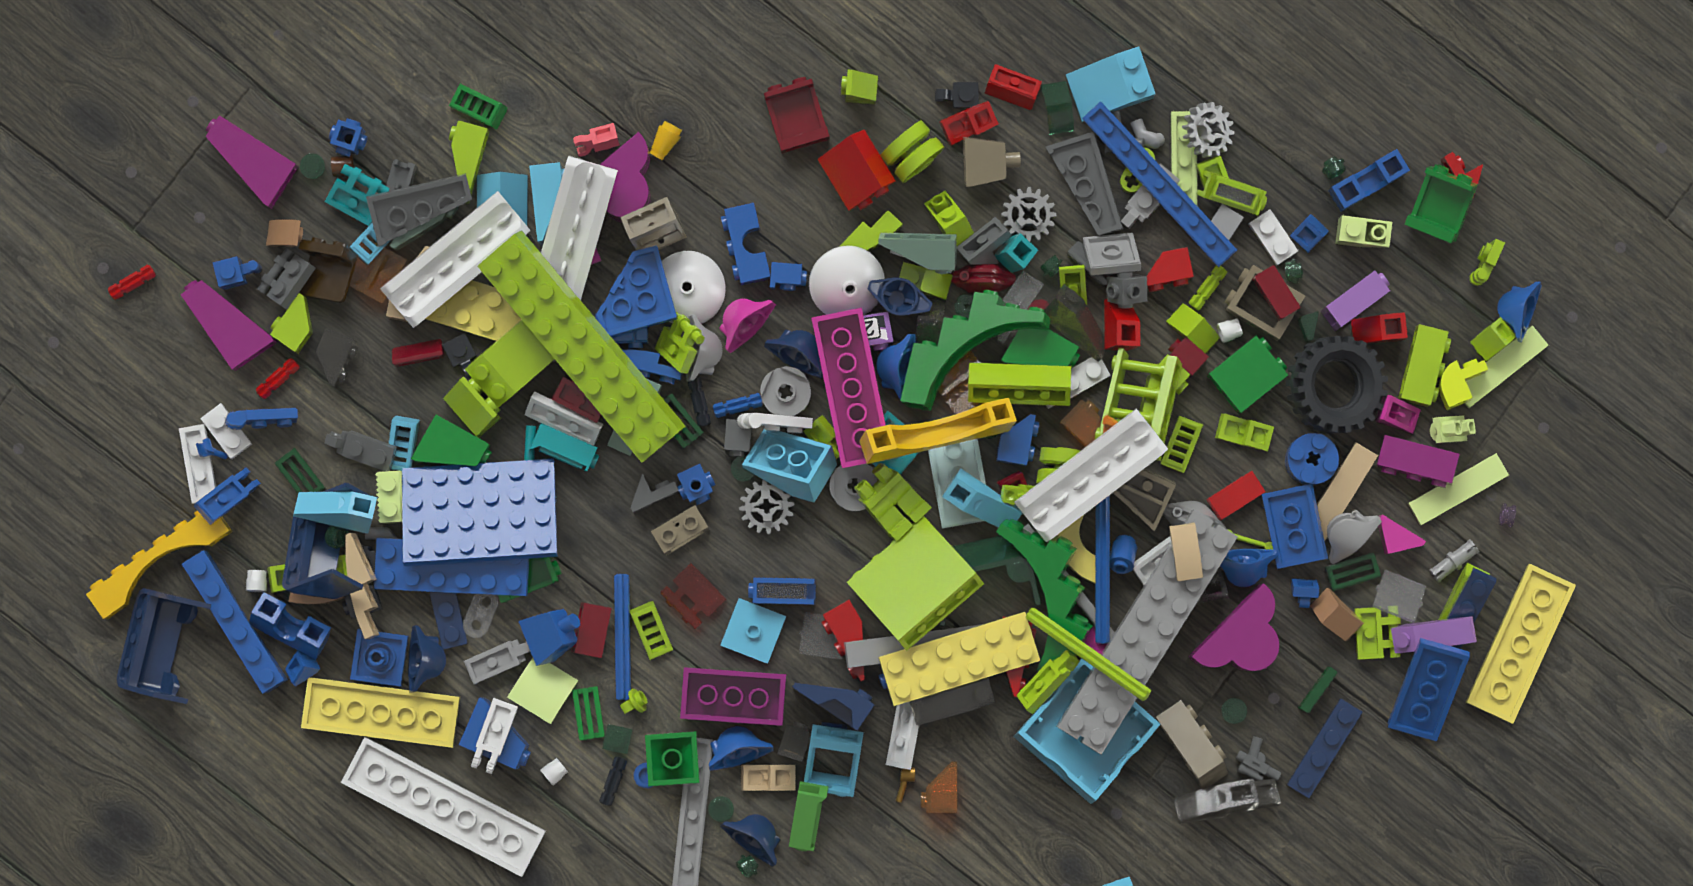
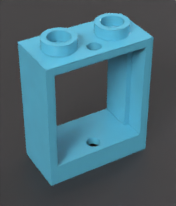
[804,724,863,797]

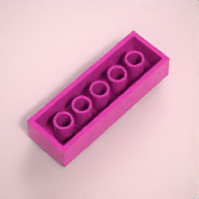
[812,308,886,468]

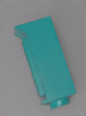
[529,423,599,472]

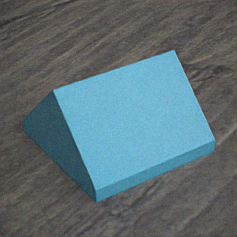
[477,172,528,226]

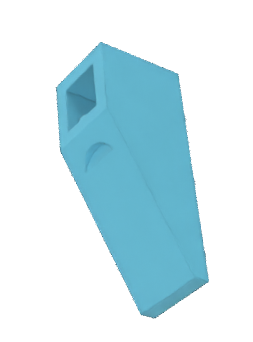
[942,468,1022,527]
[293,492,377,534]

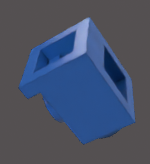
[770,262,807,291]

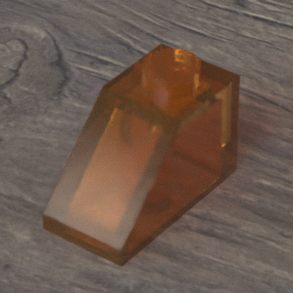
[1060,400,1101,447]
[921,761,957,813]

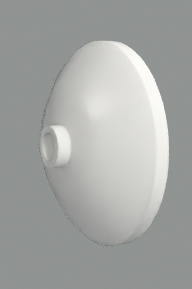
[809,246,885,316]
[662,251,726,324]

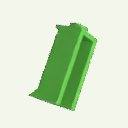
[789,781,828,851]

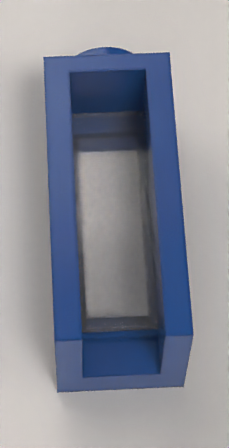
[748,578,816,605]

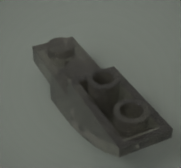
[1174,778,1281,824]

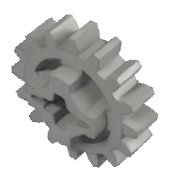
[1182,102,1234,158]
[1001,187,1056,242]
[739,480,794,534]

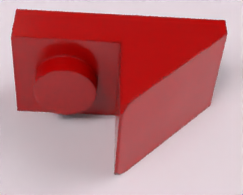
[1441,152,1483,198]

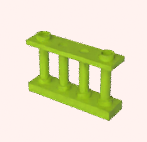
[1095,348,1182,461]

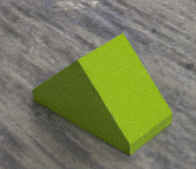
[1166,303,1220,353]

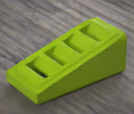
[1160,416,1203,473]
[630,601,673,660]

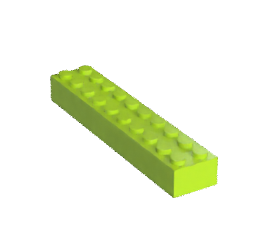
[477,230,686,463]

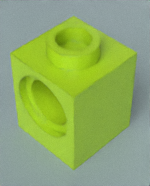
[1470,317,1516,361]

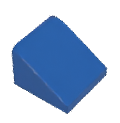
[1290,214,1328,253]
[285,650,320,686]

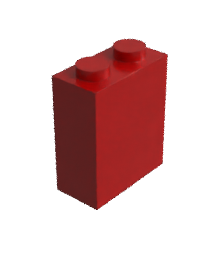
[818,129,895,211]

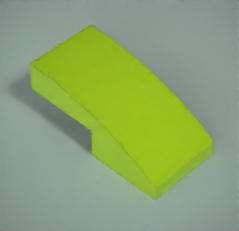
[1215,414,1274,451]

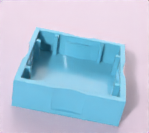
[1013,658,1160,804]

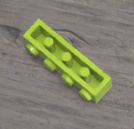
[968,363,1071,406]

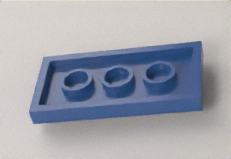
[1388,638,1470,741]

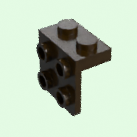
[298,237,358,303]

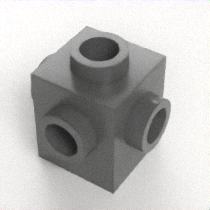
[1106,271,1147,308]

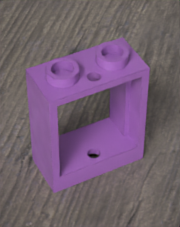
[1320,271,1390,331]

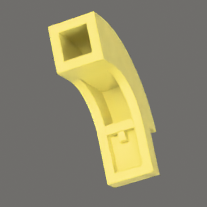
[1057,515,1096,584]

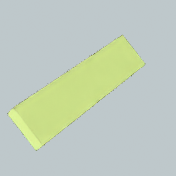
[1171,111,1197,205]
[1465,326,1548,408]
[1408,453,1509,525]

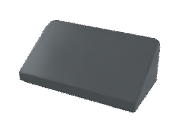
[1067,241,1116,287]

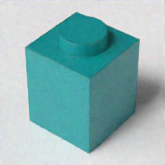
[994,233,1038,273]

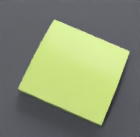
[507,658,579,724]

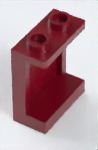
[764,77,830,154]

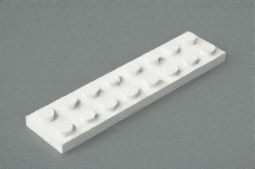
[341,737,546,877]

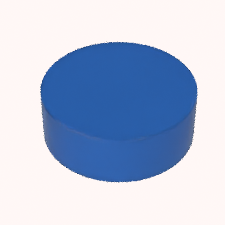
[634,763,653,788]

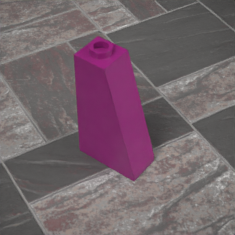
[206,115,299,209]
[180,280,277,371]

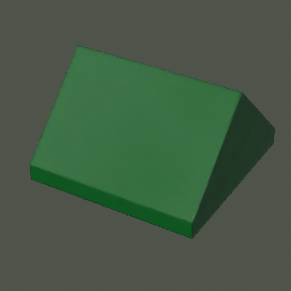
[645,731,699,786]

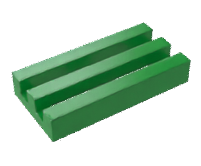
[572,686,605,740]

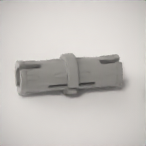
[1429,539,1479,583]

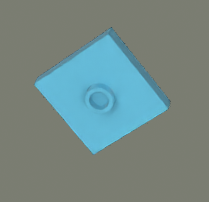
[721,598,786,664]

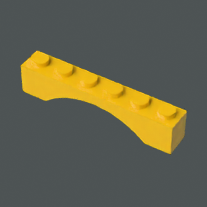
[859,398,1017,464]
[86,511,233,620]

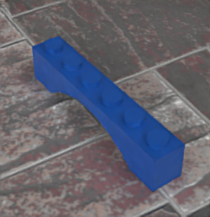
[182,550,288,694]

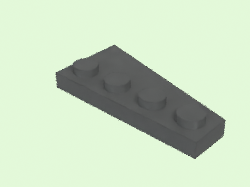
[1046,132,1123,236]
[366,173,472,247]

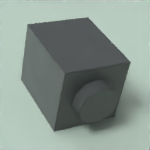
[724,419,752,457]

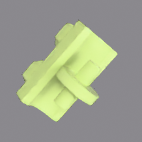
[1430,416,1476,443]

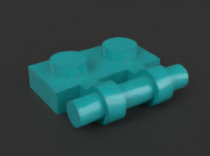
[325,164,390,226]

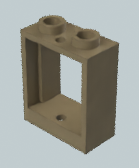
[620,197,687,250]
[1225,265,1305,341]
[651,505,710,556]

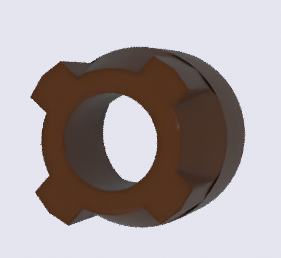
[331,155,354,177]

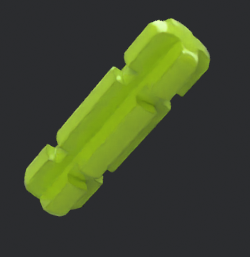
[1189,265,1227,310]

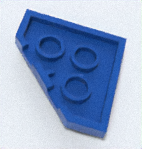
[597,245,677,337]

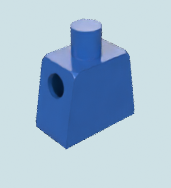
[519,609,580,666]

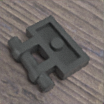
[257,248,316,310]

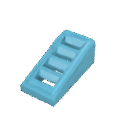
[349,223,391,265]
[389,416,420,471]

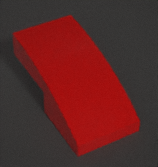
[939,101,999,145]
[1206,471,1266,521]

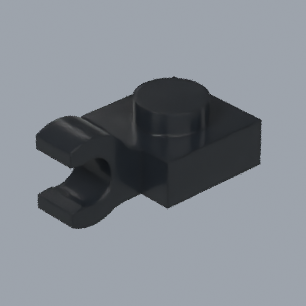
[935,82,979,109]
[442,333,477,380]

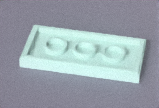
[928,439,986,529]

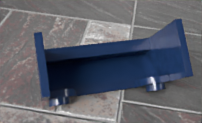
[282,482,371,599]
[117,588,211,704]

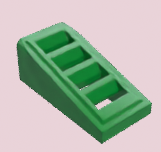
[449,84,508,130]

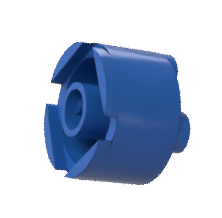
[1285,433,1339,485]

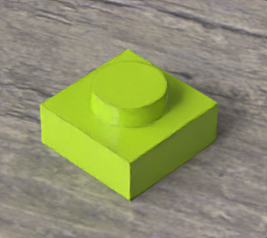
[1195,155,1229,188]

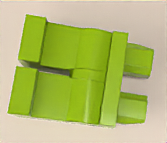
[854,463,932,541]

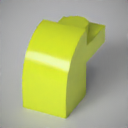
[1439,359,1488,410]

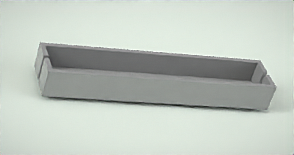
[1056,509,1238,755]

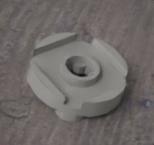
[760,366,811,416]
[830,463,878,511]

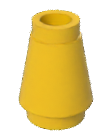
[650,121,682,160]

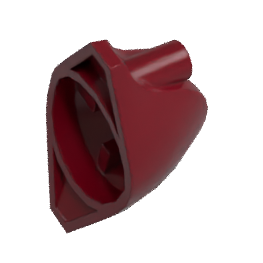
[950,264,1016,295]

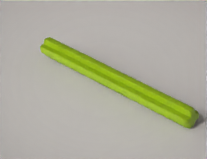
[1026,608,1151,701]

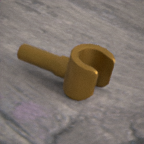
[896,768,915,802]

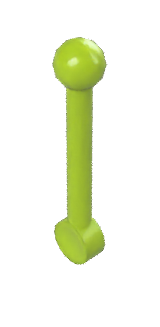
[1227,529,1273,550]

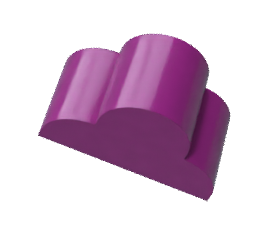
[600,132,651,223]
[1188,583,1279,671]

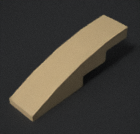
[1317,443,1378,541]
[346,533,380,639]

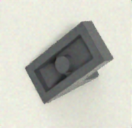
[957,217,1012,264]
[631,474,679,513]

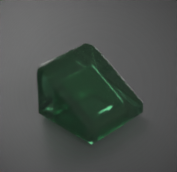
[1298,311,1319,343]

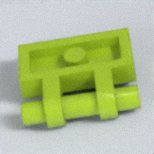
[1469,239,1505,286]
[654,312,705,374]
[1354,606,1401,660]

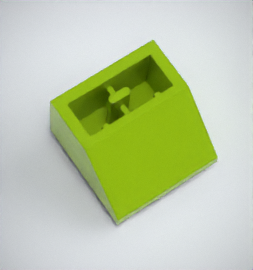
[443,377,501,438]

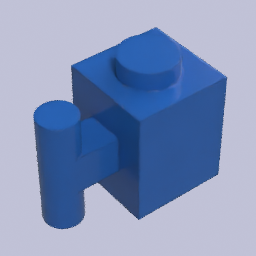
[213,256,262,290]

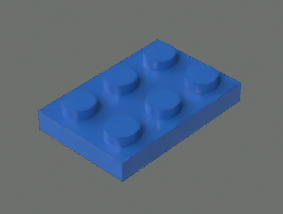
[1262,484,1328,569]

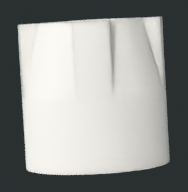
[1217,318,1243,343]
[246,570,267,592]
[541,758,568,785]

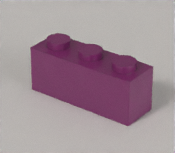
[1377,435,1460,488]

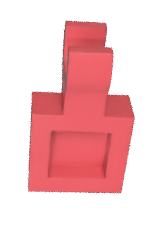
[573,123,620,157]

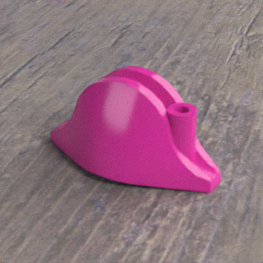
[719,299,776,353]

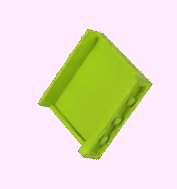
[847,516,984,651]

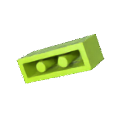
[1398,324,1451,407]

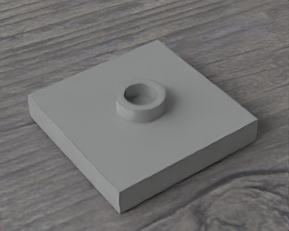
[1083,233,1141,275]

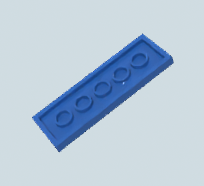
[374,538,529,596]

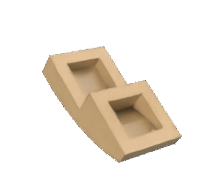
[1169,523,1203,581]
[741,765,795,791]

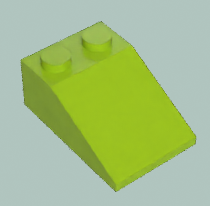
[465,320,554,407]

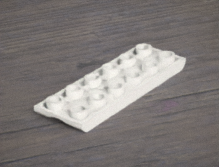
[541,156,618,300]
[380,191,530,328]
[1014,408,1168,542]

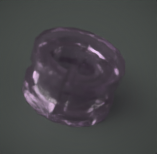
[1499,503,1516,528]

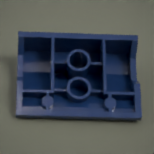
[793,683,874,730]

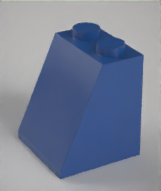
[459,698,531,769]

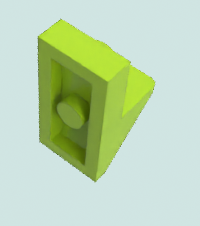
[899,262,953,300]
[1059,265,1088,312]

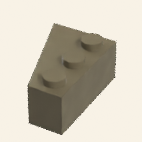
[1113,468,1176,531]
[1156,700,1228,790]

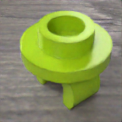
[620,689,648,714]

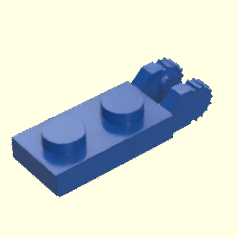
[225,408,298,430]
[194,467,261,525]

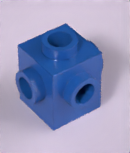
[329,119,367,157]
[677,464,715,505]

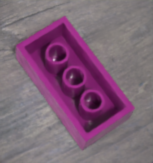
[680,667,786,726]

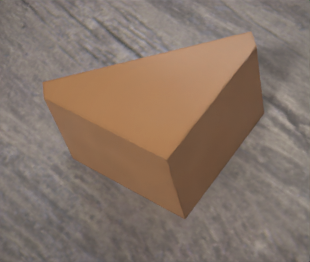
[1310,588,1364,641]

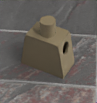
[963,137,1021,187]

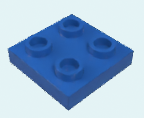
[350,629,409,686]

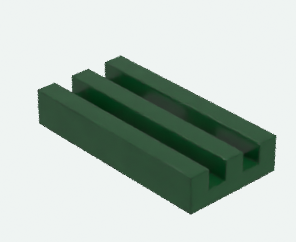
[664,393,704,449]
[275,448,326,494]
[1325,552,1381,591]
[1298,667,1337,713]

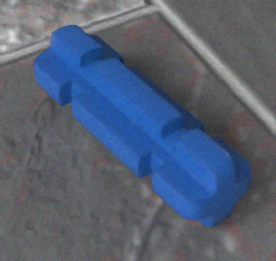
[713,393,763,418]

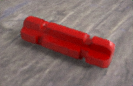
[108,265,156,300]
[256,358,300,399]

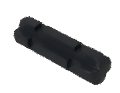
[688,377,711,427]
[599,756,627,806]

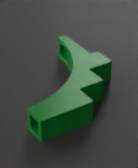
[900,290,1051,411]
[996,519,1093,671]

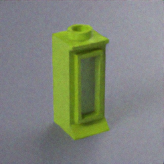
[1197,170,1267,215]

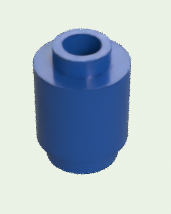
[1110,535,1137,574]

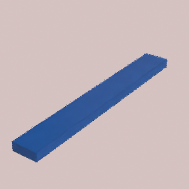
[1082,101,1238,267]

